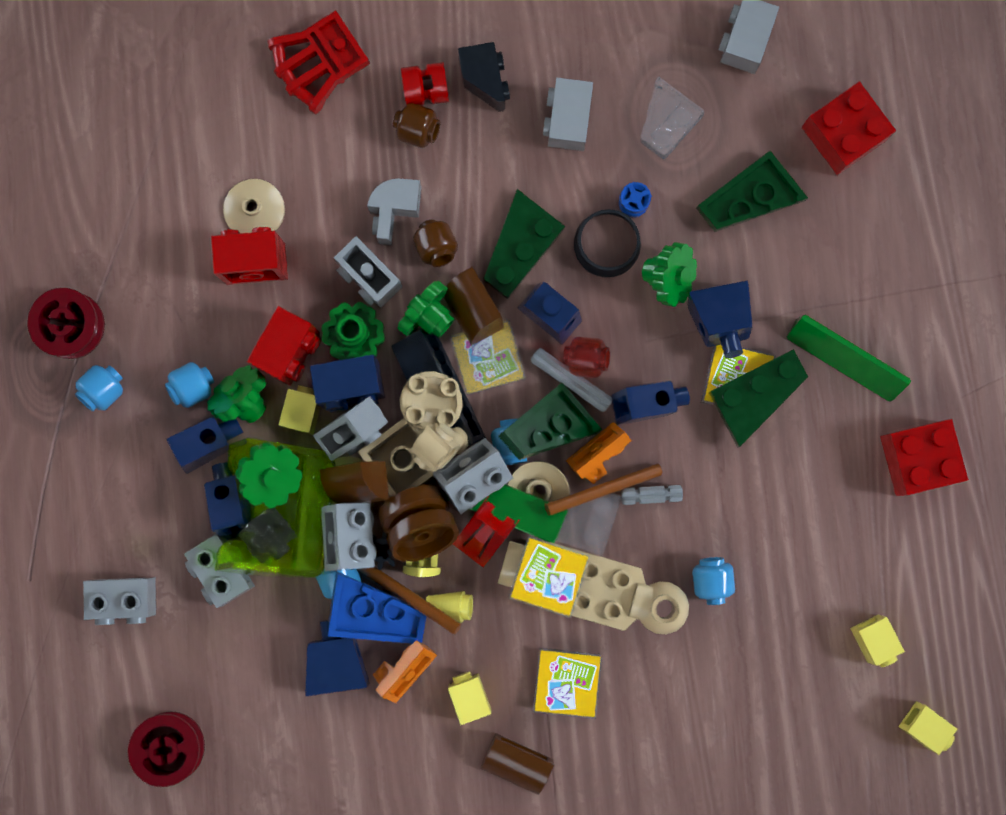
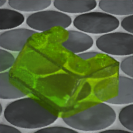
[215,438,336,578]

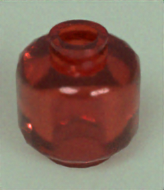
[563,337,610,378]

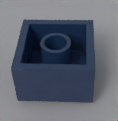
[310,354,385,413]

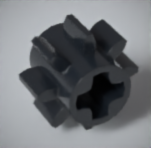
[372,531,396,570]

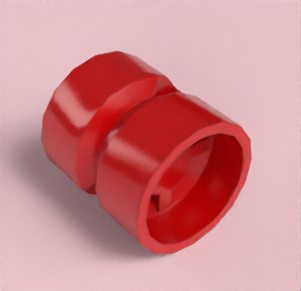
[401,62,449,106]

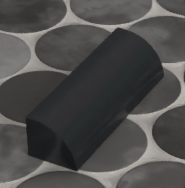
[391,329,486,449]

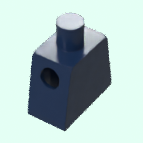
[687,280,752,358]
[518,281,582,345]
[611,381,690,425]
[166,417,244,474]
[204,462,257,540]
[305,620,370,697]

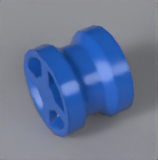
[618,182,651,218]

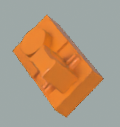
[565,422,632,484]
[373,640,437,703]

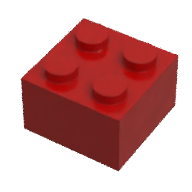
[801,81,896,175]
[211,227,288,285]
[246,306,321,386]
[880,419,969,496]

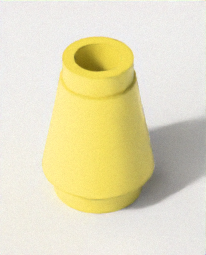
[426,591,473,623]

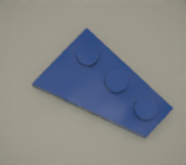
[327,571,427,644]

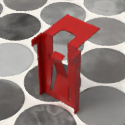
[453,496,520,568]

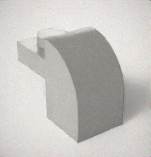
[367,178,422,245]

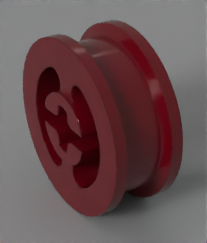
[27,288,105,359]
[128,711,205,787]

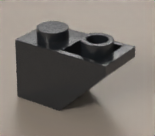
[458,42,510,111]

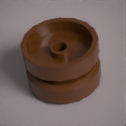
[378,485,459,561]

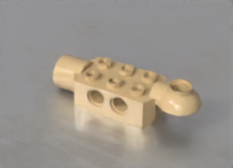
[497,541,689,635]

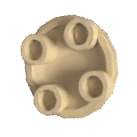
[400,371,463,432]

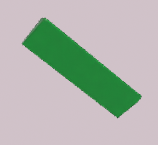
[786,314,911,402]
[445,484,568,543]

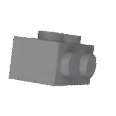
[718,0,779,74]
[543,78,593,151]
[334,236,403,308]
[313,396,388,461]
[432,438,513,514]
[321,503,376,571]
[184,534,255,608]
[83,577,156,625]

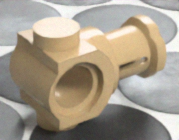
[410,423,468,471]

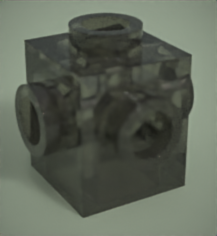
[238,508,297,564]

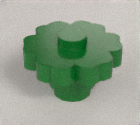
[642,242,697,307]
[397,280,455,338]
[322,302,385,360]
[207,365,266,423]
[235,442,303,508]

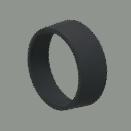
[574,209,641,277]

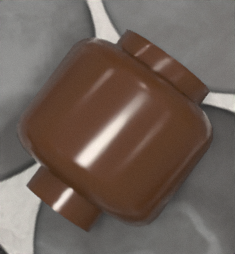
[393,103,441,148]
[413,219,458,267]

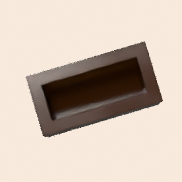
[443,267,504,346]
[320,461,389,504]
[480,733,554,795]

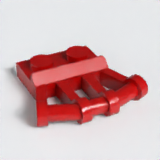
[267,10,370,114]

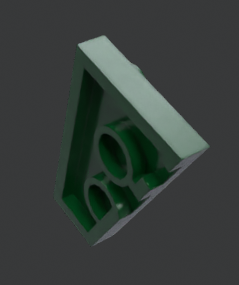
[696,150,808,232]
[484,189,565,299]
[709,349,808,448]
[499,383,602,460]

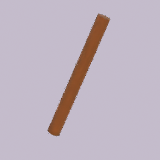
[545,464,663,516]
[357,567,461,635]

